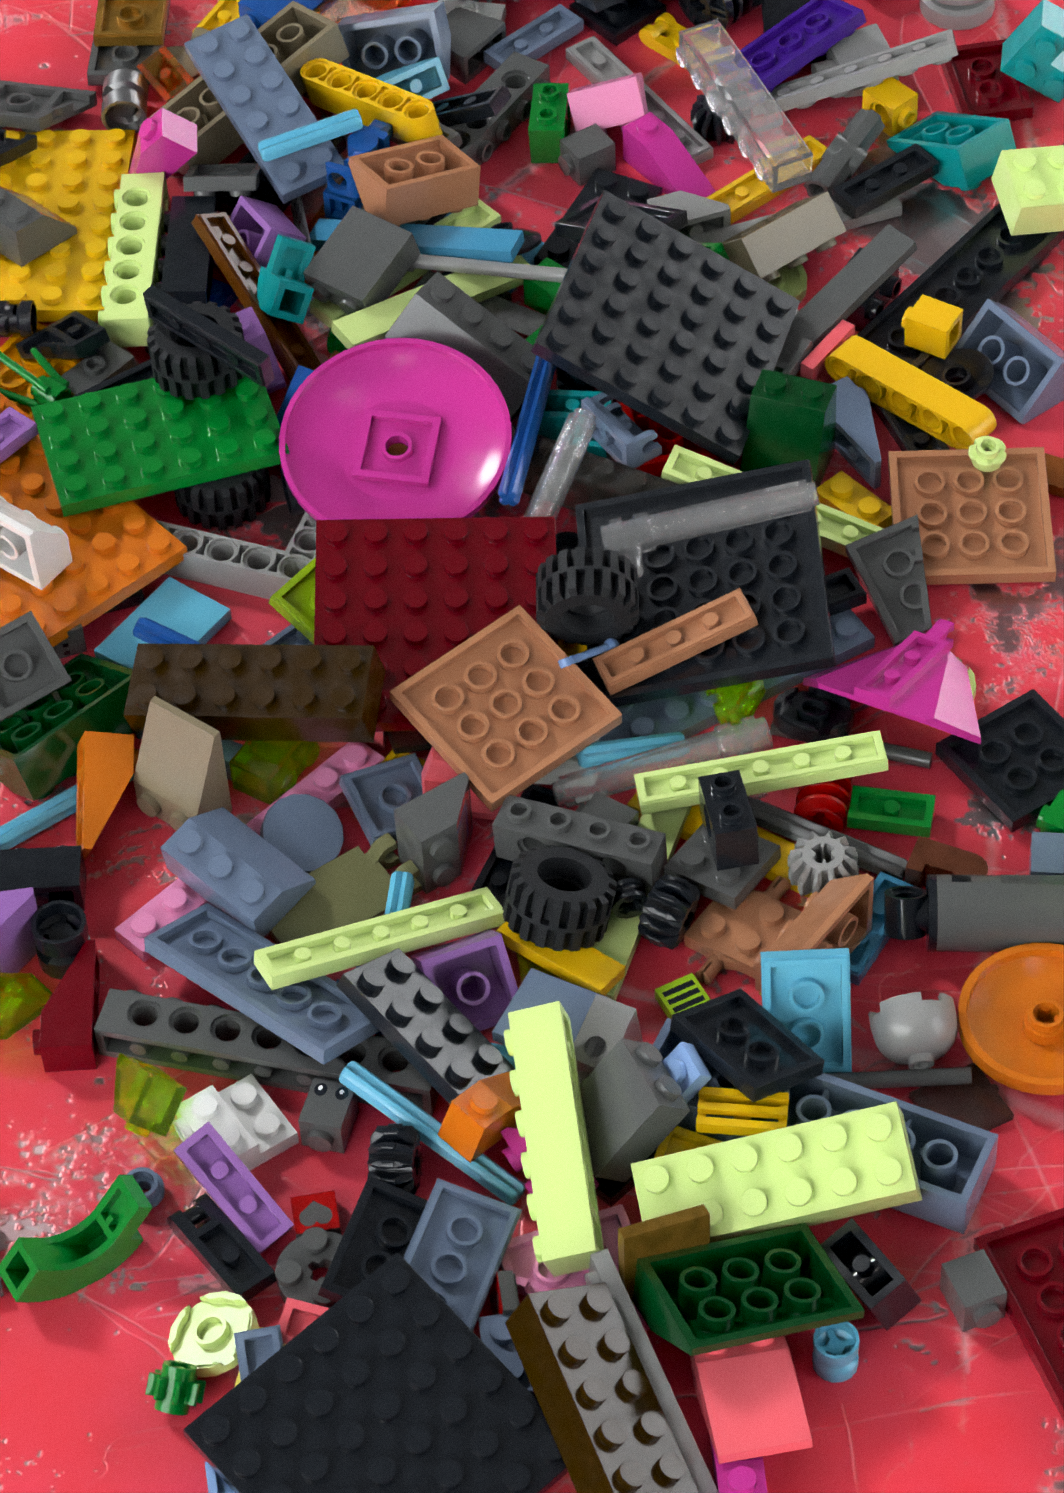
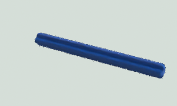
[498,355,556,506]

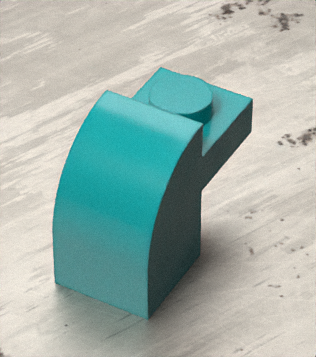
[257,234,316,324]

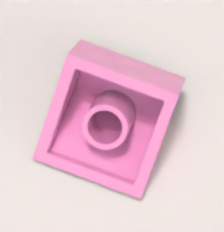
[567,72,648,134]

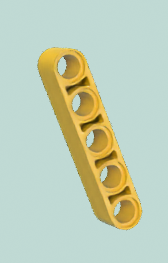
[300,58,442,143]
[825,335,997,449]

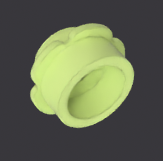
[968,436,1007,472]

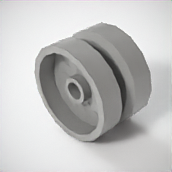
[919,0,996,31]

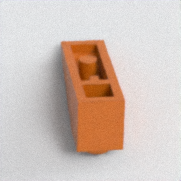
[76,731,139,861]
[438,1071,521,1163]

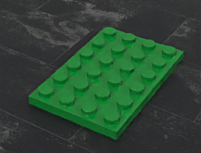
[31,376,290,517]

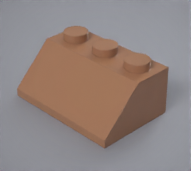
[348,135,481,226]
[753,874,874,992]

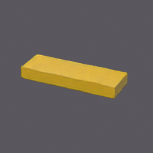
[496,922,626,996]

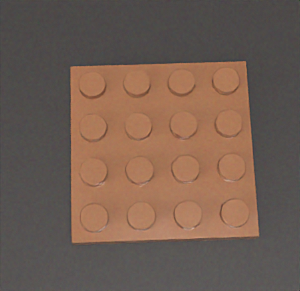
[888,447,1056,585]
[390,605,622,812]

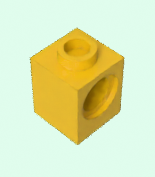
[862,77,918,137]

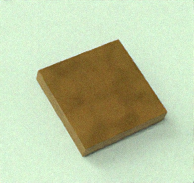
[93,0,169,46]
[618,1204,710,1305]

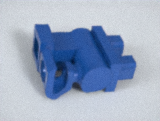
[323,119,393,220]

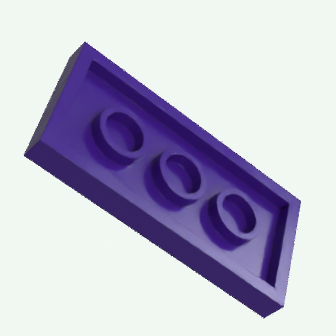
[715,0,867,99]

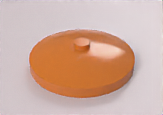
[957,943,1064,1095]

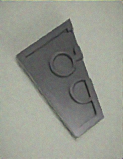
[845,514,932,646]

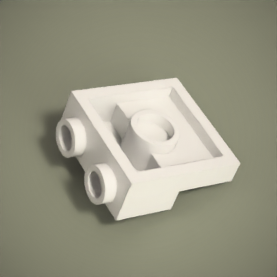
[173,1074,299,1171]

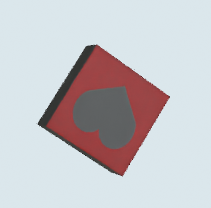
[290,1190,341,1238]
[490,1271,520,1315]

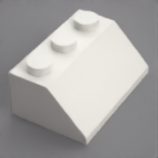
[0,495,73,590]

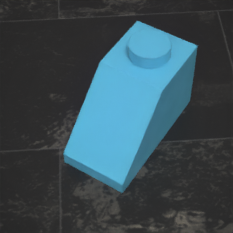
[376,56,451,99]

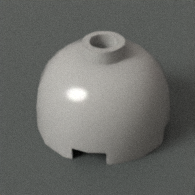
[868,992,958,1069]

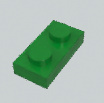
[847,785,936,838]

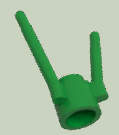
[0,348,71,407]

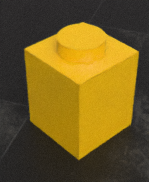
[901,294,963,360]

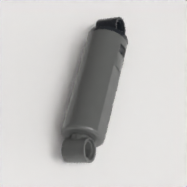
[884,874,1064,952]

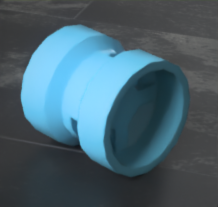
[812,1321,860,1383]

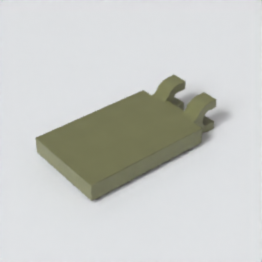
[268,833,422,945]

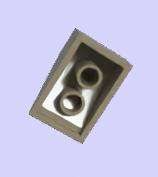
[133,696,232,831]

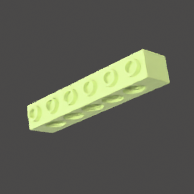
[98,172,170,347]

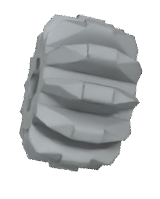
[787,830,859,896]

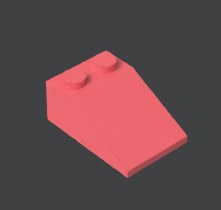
[690,1336,813,1464]

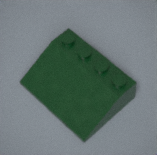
[0,653,134,801]
[633,1223,865,1356]

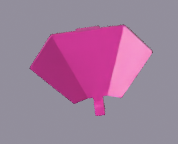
[803,619,981,745]

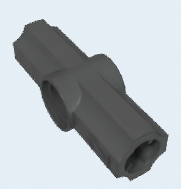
[803,108,885,198]

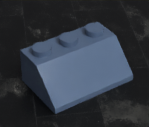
[337,1,451,80]
[953,299,1064,424]
[160,807,316,937]

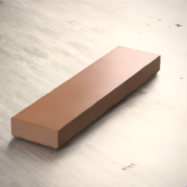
[592,588,759,696]

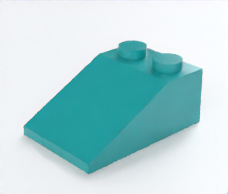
[886,111,1017,191]

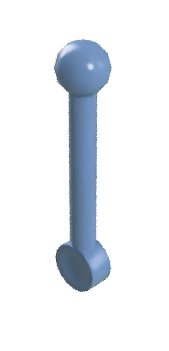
[558,638,619,669]

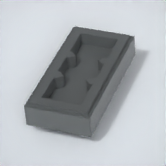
[62,341,136,398]

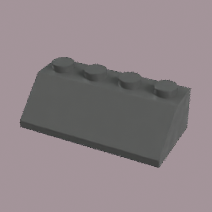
[384,271,536,421]

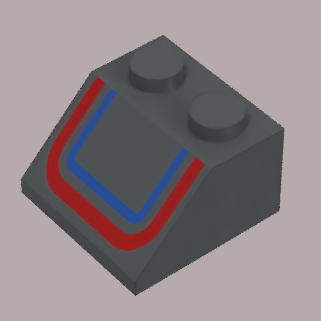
[0,186,77,267]
[394,772,473,894]

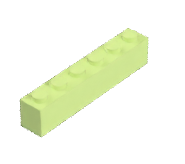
[504,1001,604,1277]

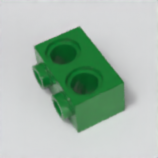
[528,83,572,163]

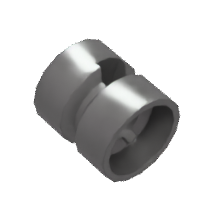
[101,68,148,133]

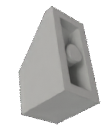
[647,190,730,237]

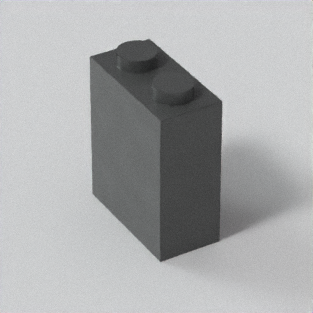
[303,206,420,315]
[580,1038,690,1182]

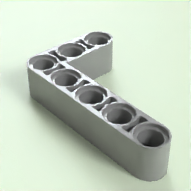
[155,512,316,600]

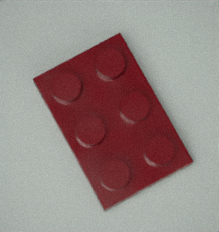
[941,39,1033,121]

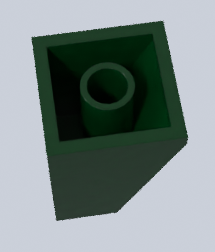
[740,369,837,489]

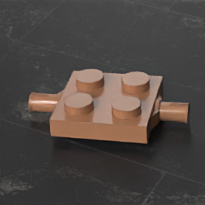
[684,876,801,985]

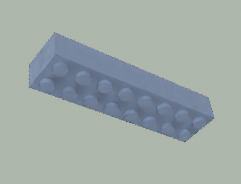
[653,1018,999,1234]

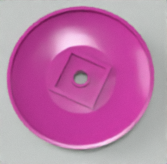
[279,338,512,520]

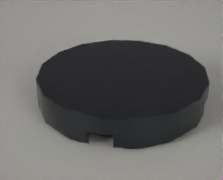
[772,686,854,743]

